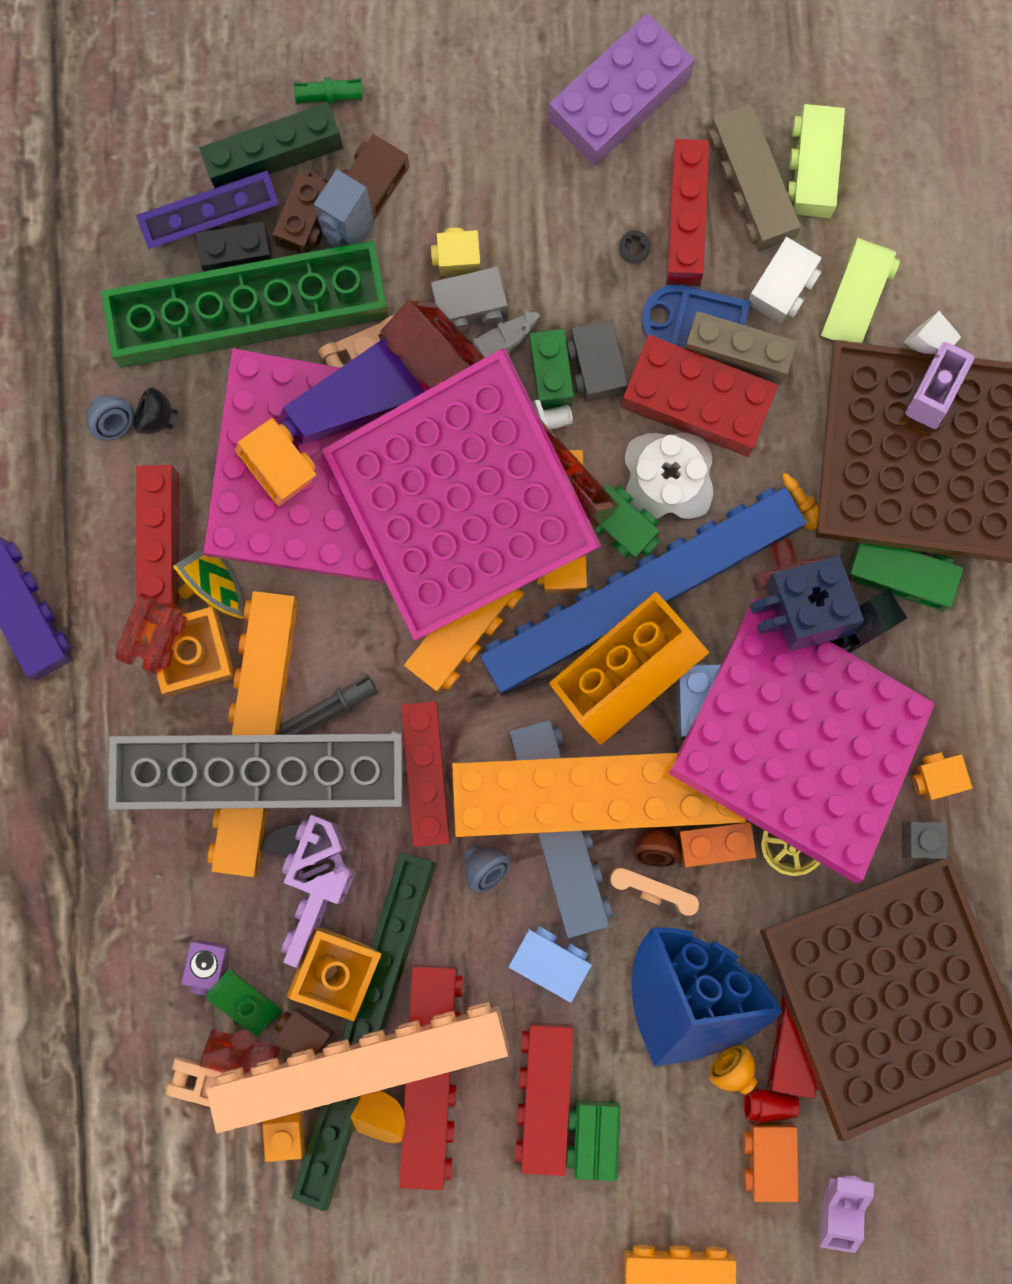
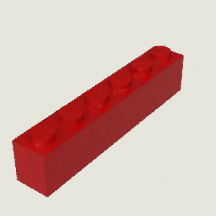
[399,964,463,1190]

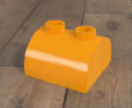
[286,927,381,1021]

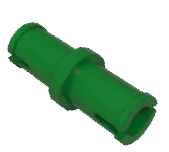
[294,77,363,105]

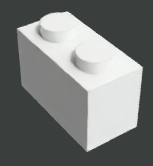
[748,237,822,325]

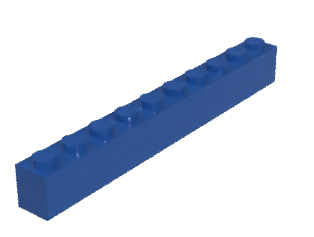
[480,487,807,695]

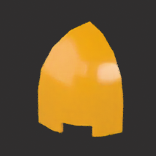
[350,1090,406,1144]

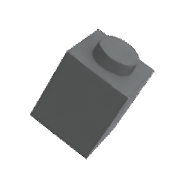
[902,822,947,859]

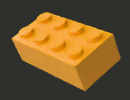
[549,591,709,745]

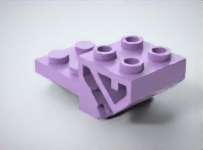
[281,815,355,968]

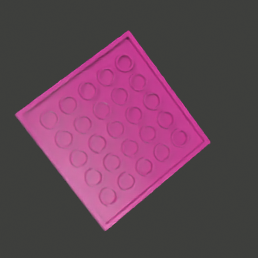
[203,348,436,584]
[322,349,602,641]
[668,598,935,884]

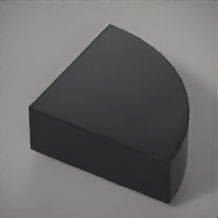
[260,825,300,858]

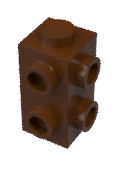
[272,172,328,254]

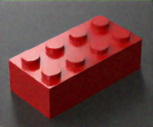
[621,334,778,457]

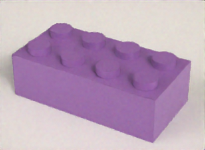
[548,13,695,166]

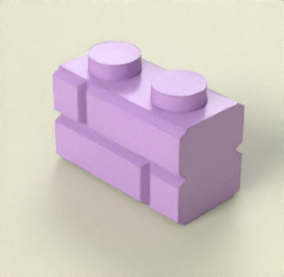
[905,342,975,429]

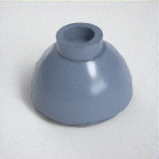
[86,395,134,441]
[463,844,510,892]

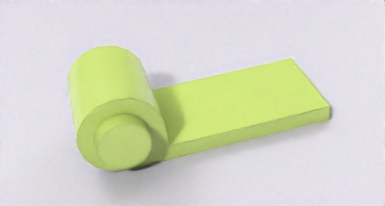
[820,237,900,343]

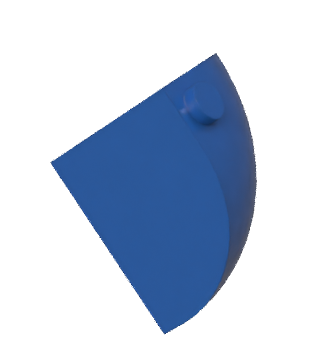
[632,927,782,1067]

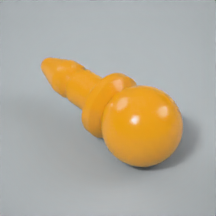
[782,473,818,531]

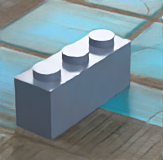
[314,169,375,248]

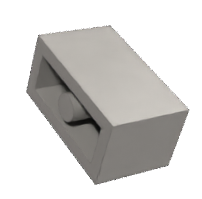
[431,266,508,333]

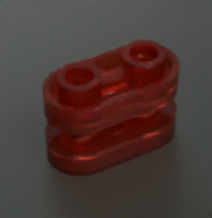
[115,593,187,675]

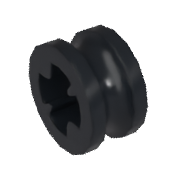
[619,230,650,264]

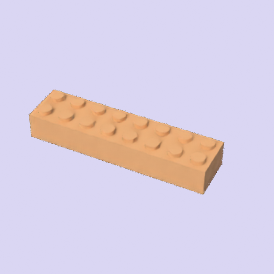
[206,1002,509,1134]

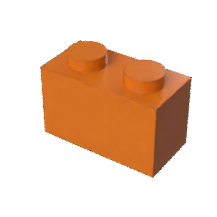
[676,822,756,867]
[743,1122,798,1202]

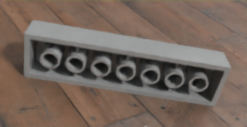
[108,734,404,810]

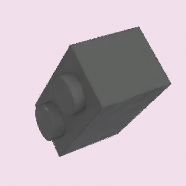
[566,320,628,403]

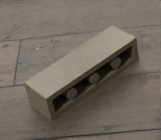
[707,103,801,252]

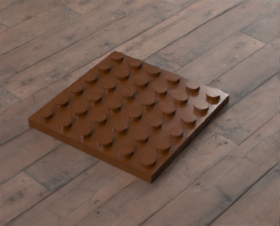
[815,340,1012,563]
[760,856,1012,1141]

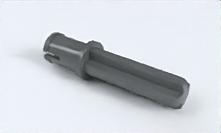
[279,674,378,735]

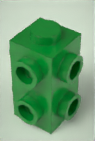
[584,484,661,558]

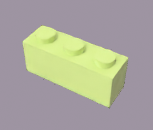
[787,104,845,218]

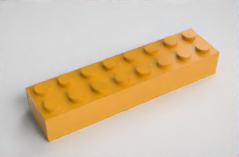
[452,753,746,837]

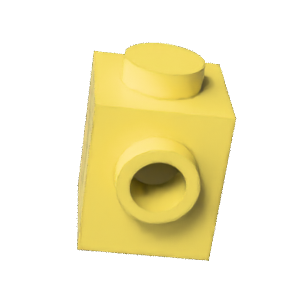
[431,228,481,277]

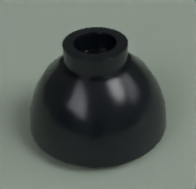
[134,387,178,434]

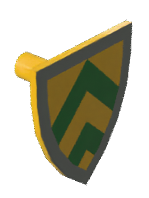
[173,547,244,619]

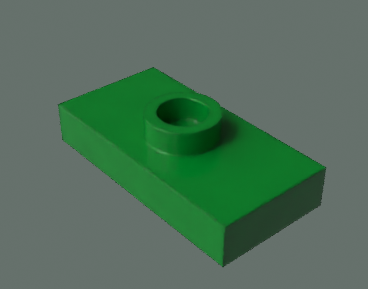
[205,968,282,1037]

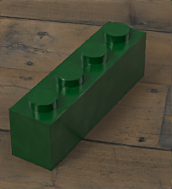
[199,102,343,188]

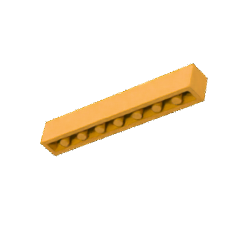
[208,591,299,877]

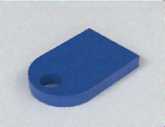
[641,285,751,348]

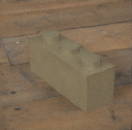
[685,311,797,385]

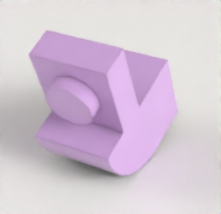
[819,1176,874,1253]

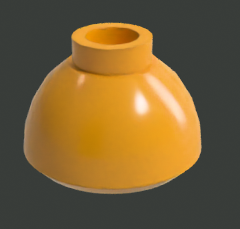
[709,1045,757,1094]

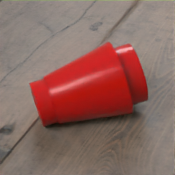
[744,1088,800,1125]

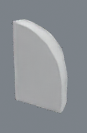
[904,311,961,354]

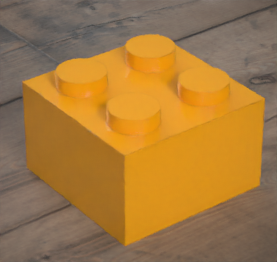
[144,607,235,697]

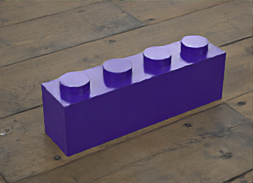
[136,171,279,249]
[0,537,73,681]

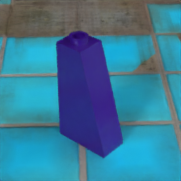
[279,338,425,445]

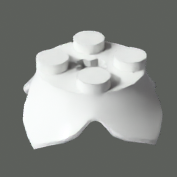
[625,432,713,519]

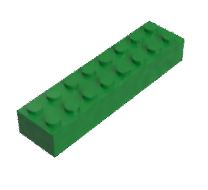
[101,240,389,368]

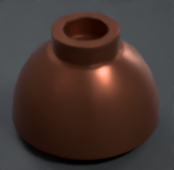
[632,827,681,867]

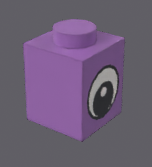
[182,940,231,995]

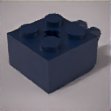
[749,556,864,651]

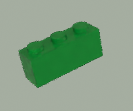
[846,543,964,612]

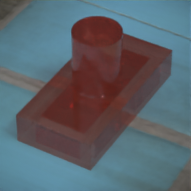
[752,539,825,591]
[200,1029,280,1073]

